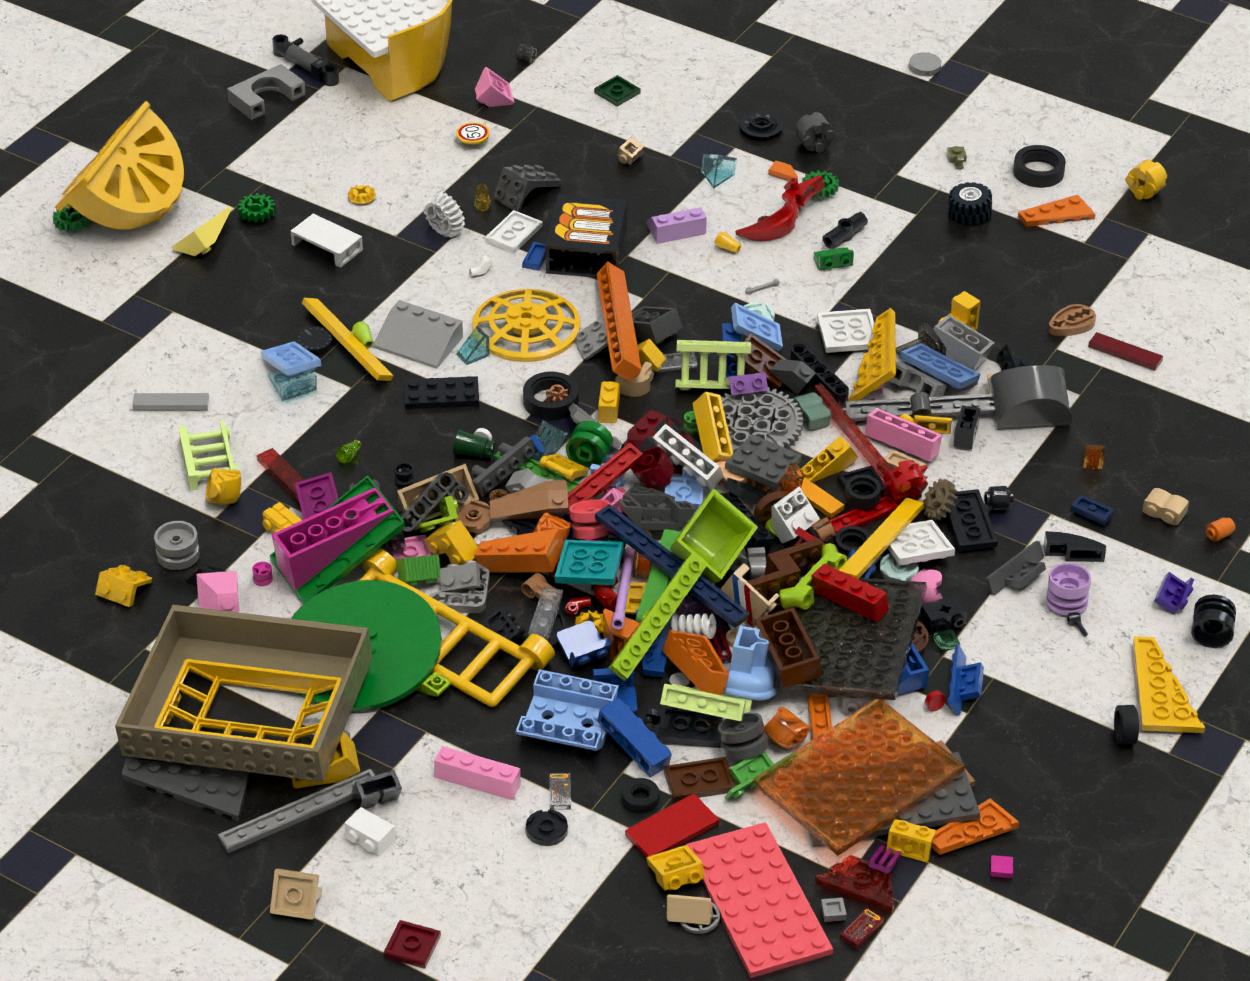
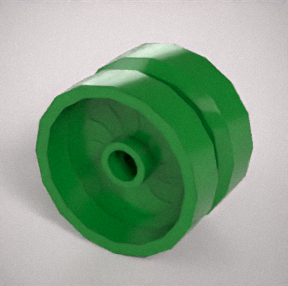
[566,421,613,470]

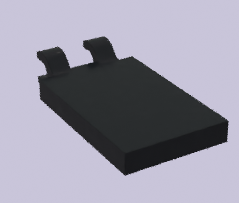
[645,706,723,748]

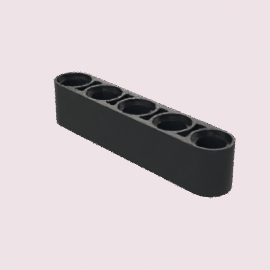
[790,343,849,409]

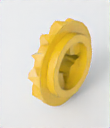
[348,184,376,204]
[575,610,603,634]

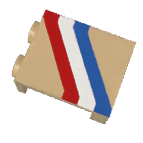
[720,563,779,627]

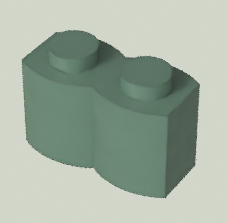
[794,392,832,431]

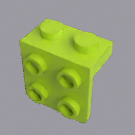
[414,496,458,534]

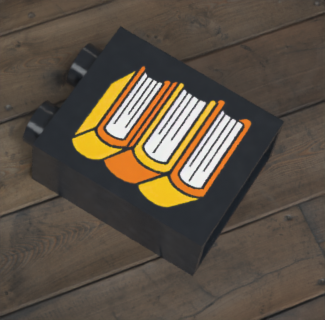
[545,194,627,278]

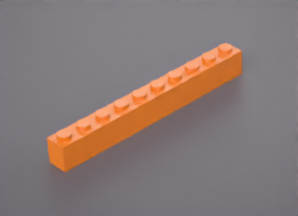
[597,261,641,382]

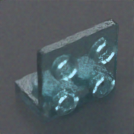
[268,370,317,401]

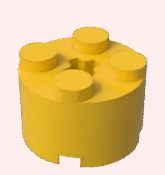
[1125,159,1167,200]

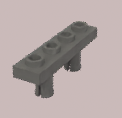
[471,436,536,497]

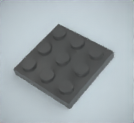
[725,434,802,489]

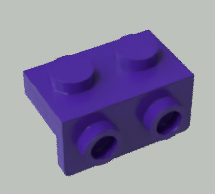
[1154,572,1194,614]

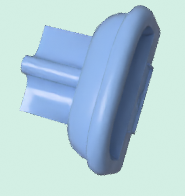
[725,626,780,701]

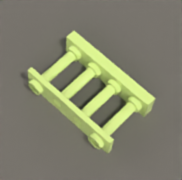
[676,340,751,390]
[178,420,238,490]
[660,684,752,721]

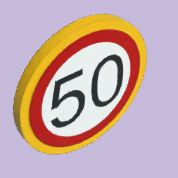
[456,122,490,144]

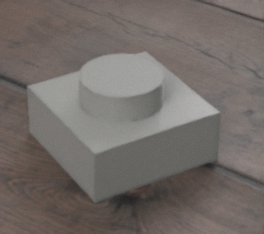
[821,898,847,922]

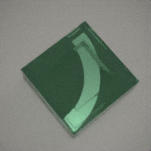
[933,629,960,652]

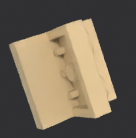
[270,869,322,920]

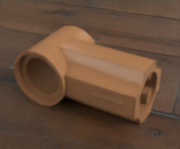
[521,573,562,606]

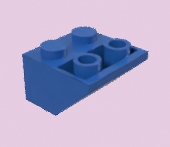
[873,642,929,697]

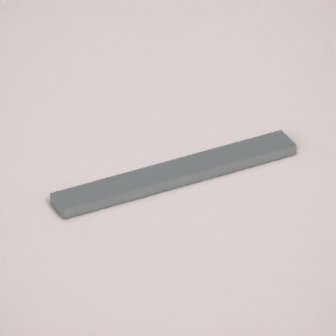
[218,769,375,853]

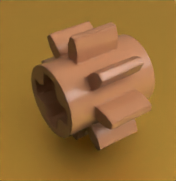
[546,385,568,403]

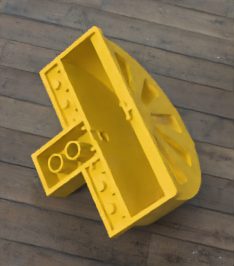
[55,101,184,230]

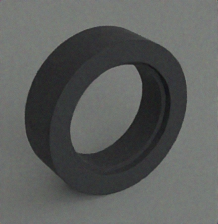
[1013,145,1066,188]
[523,371,579,421]

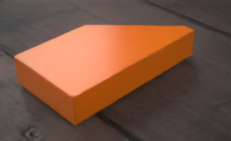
[768,161,798,181]

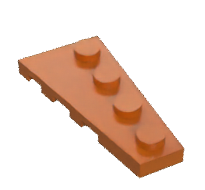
[931,798,1019,855]

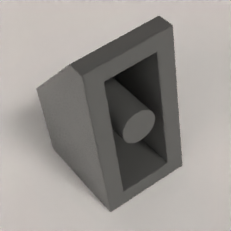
[770,359,816,395]

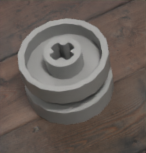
[154,521,200,570]

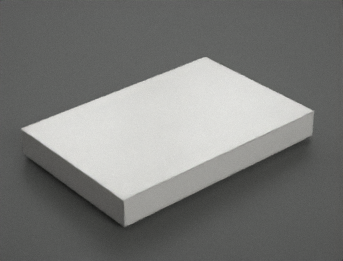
[485,210,543,254]

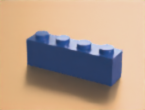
[597,698,672,778]

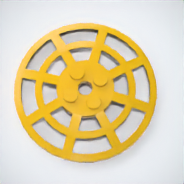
[472,289,580,362]

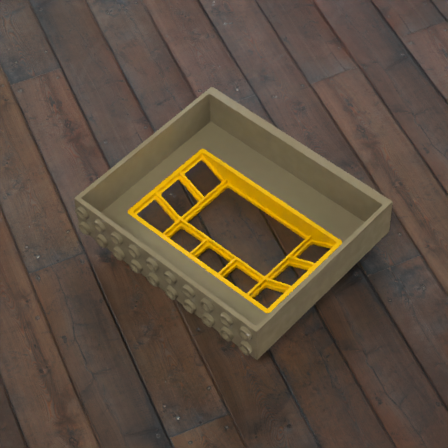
[115,605,373,782]

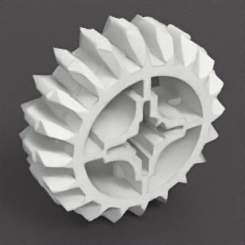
[423,192,465,238]

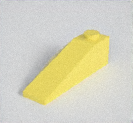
[172,206,231,256]

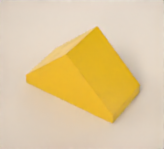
[637,339,666,371]

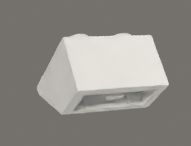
[772,487,820,543]

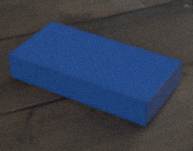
[522,242,546,271]

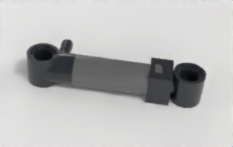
[272,34,339,87]

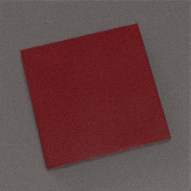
[383,920,441,969]

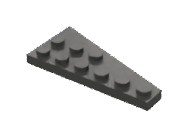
[121,759,251,822]

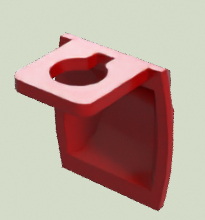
[594,577,618,612]

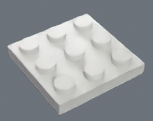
[817,309,874,353]
[887,520,955,565]

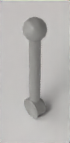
[746,279,780,294]

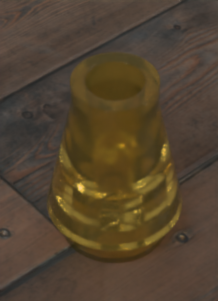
[474,184,491,211]

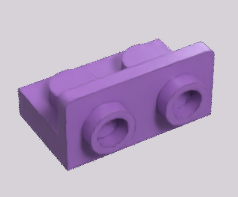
[725,372,768,395]

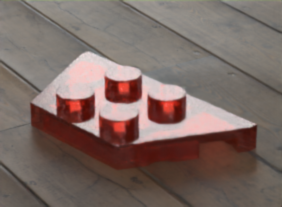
[815,855,894,912]

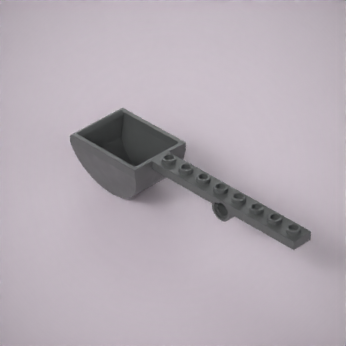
[845,365,1072,430]

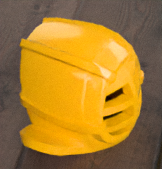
[206,468,241,505]

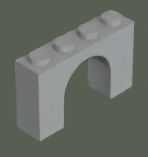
[227,64,305,120]

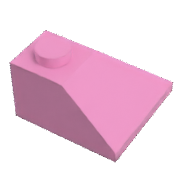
[475,67,515,107]
[197,571,240,612]

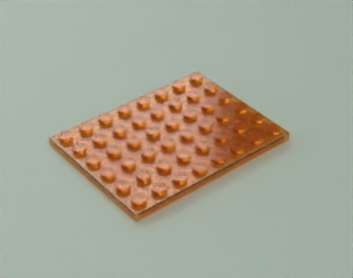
[753,697,965,856]

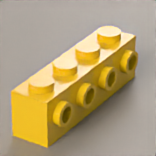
[692,392,733,462]

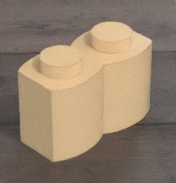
[1143,488,1189,525]

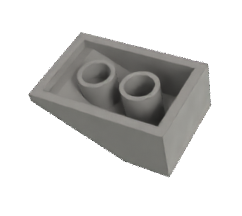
[934,315,995,370]

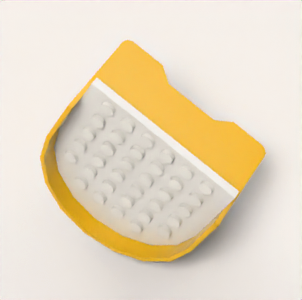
[311,0,452,101]

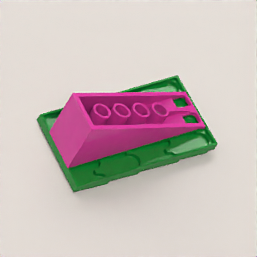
[270,475,405,604]

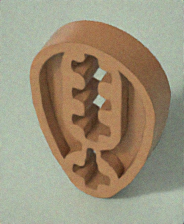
[1048,304,1096,336]

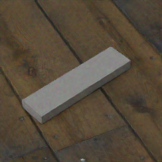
[132,393,209,410]

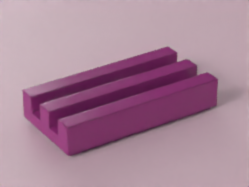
[869,845,902,874]

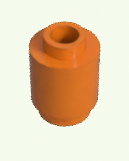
[1206,517,1235,542]

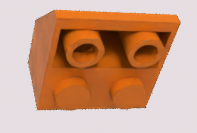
[603,609,640,661]

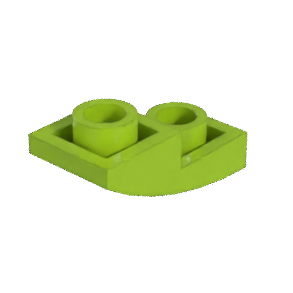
[416,672,451,697]

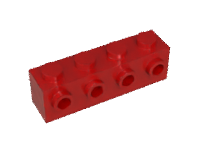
[811,564,889,622]

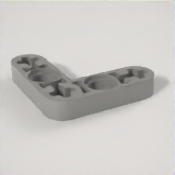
[429,567,490,614]

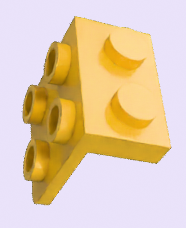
[95,565,152,607]

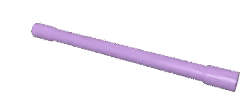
[612,547,636,629]

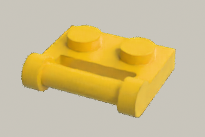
[539,454,589,481]

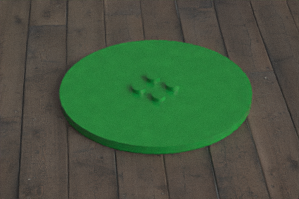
[291,580,442,712]

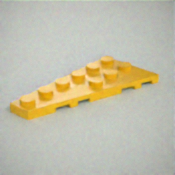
[1133,636,1205,733]

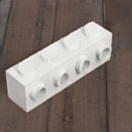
[653,424,724,490]

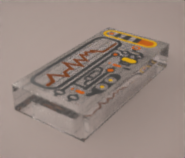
[549,773,571,810]

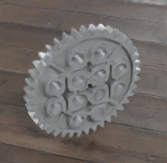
[721,387,803,453]

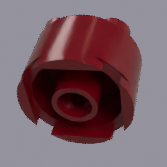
[631,446,675,489]

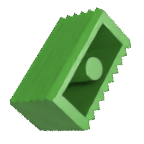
[396,554,440,585]

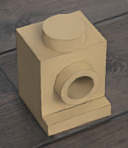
[617,136,645,165]

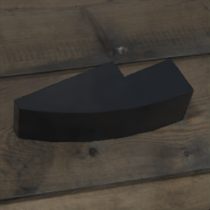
[1043,531,1106,562]

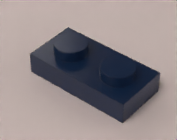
[1070,494,1114,526]

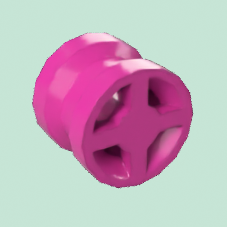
[252,561,273,586]

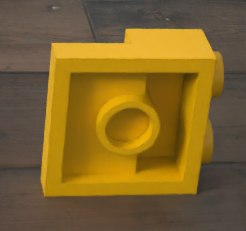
[647,845,705,890]

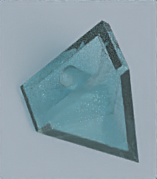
[701,154,737,189]
[456,325,490,365]

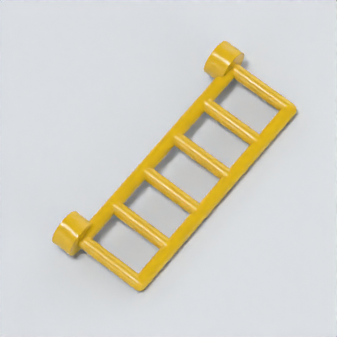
[359,549,555,707]

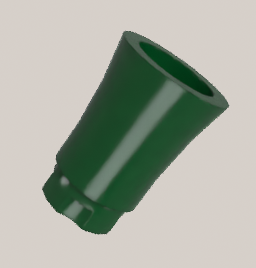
[453,429,495,459]

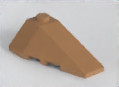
[490,480,568,520]

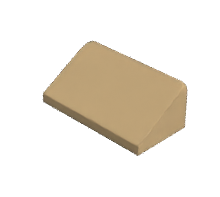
[667,895,713,925]

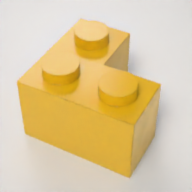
[938,291,981,330]
[424,520,478,565]

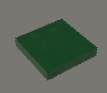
[594,75,641,107]

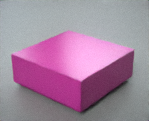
[990,855,1013,878]

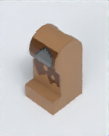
[811,517,837,542]

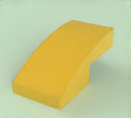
[625,582,647,615]

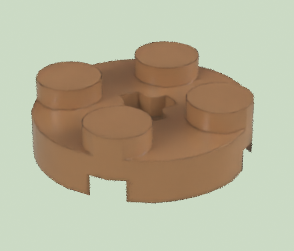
[455,500,493,535]

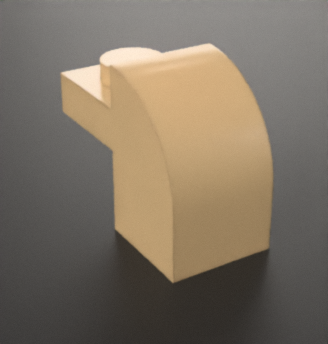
[616,362,654,397]

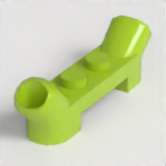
[779,543,847,610]

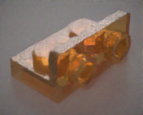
[781,462,804,492]

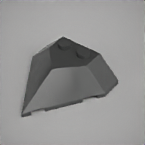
[618,482,697,533]

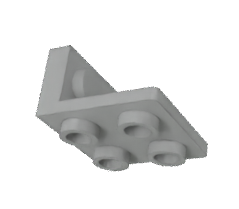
[575,316,609,361]

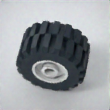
[949,182,992,225]

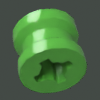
[684,411,699,434]

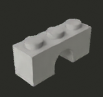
[890,361,947,397]

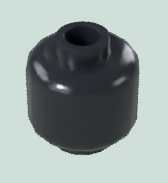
[984,486,1014,511]

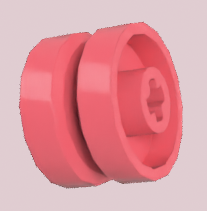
[569,499,612,539]

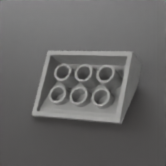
[373,300,463,369]

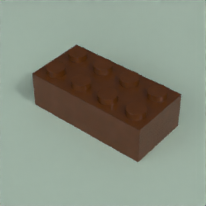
[755,607,822,689]

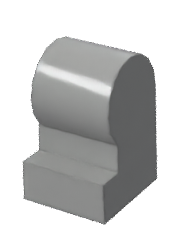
[747,547,766,578]

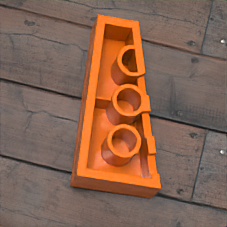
[662,630,729,696]

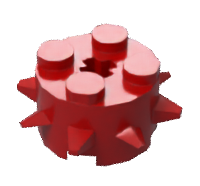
[882,460,928,504]

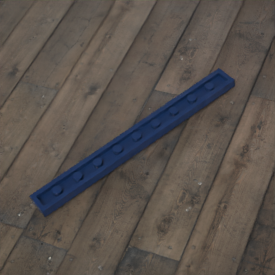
[595,504,750,628]

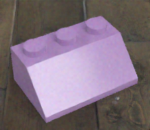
[646,207,707,244]

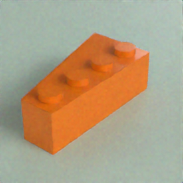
[474,528,564,572]

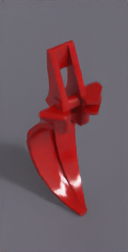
[735,175,825,241]

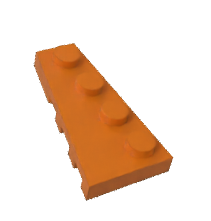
[1018,195,1095,227]

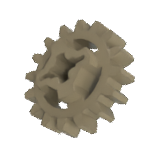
[922,479,957,520]

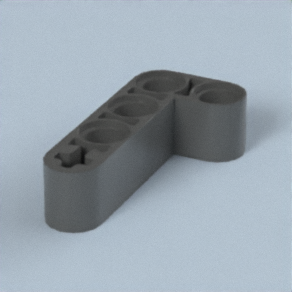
[400,472,469,533]

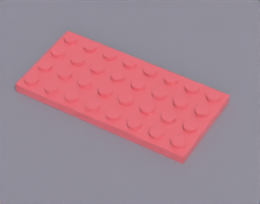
[686,822,833,978]

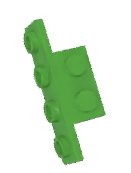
[725,751,797,801]

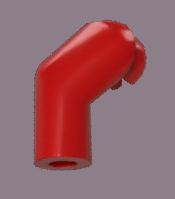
[565,597,591,615]

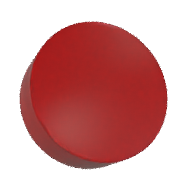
[924,690,946,711]

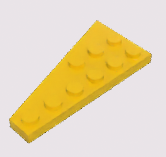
[848,308,896,401]

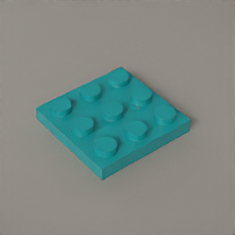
[555,540,624,585]

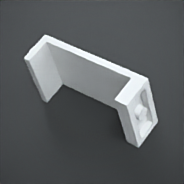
[291,214,363,268]

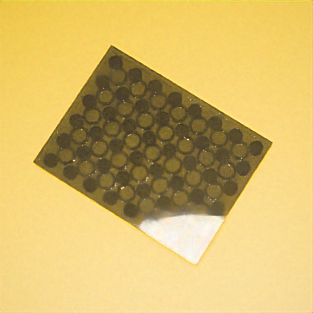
[774,578,927,700]

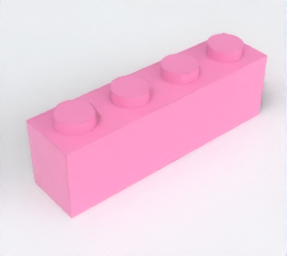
[865,408,942,462]
[434,746,521,800]

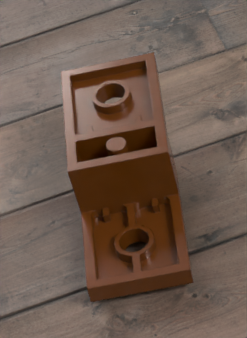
[747,538,823,604]

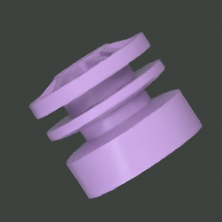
[1046,563,1091,616]

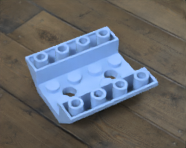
[515,669,618,751]

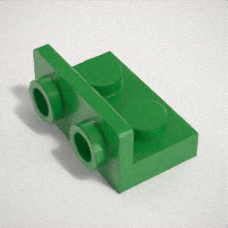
[813,247,854,270]

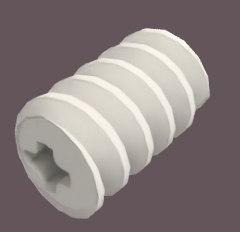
[671,614,717,639]

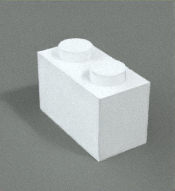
[345,807,395,856]

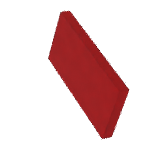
[625,793,719,858]

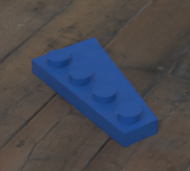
[636,610,673,677]

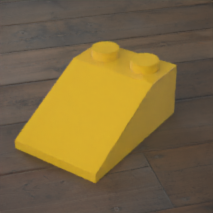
[292,731,360,789]

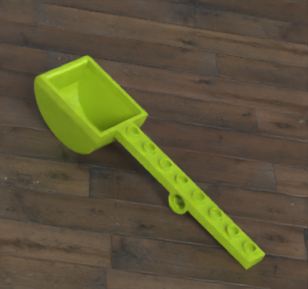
[609,488,758,681]

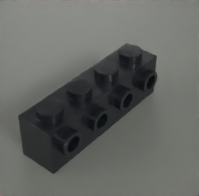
[720,492,775,555]

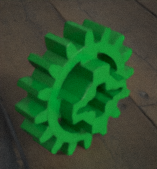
[802,170,839,199]
[237,193,276,223]
[52,206,91,232]

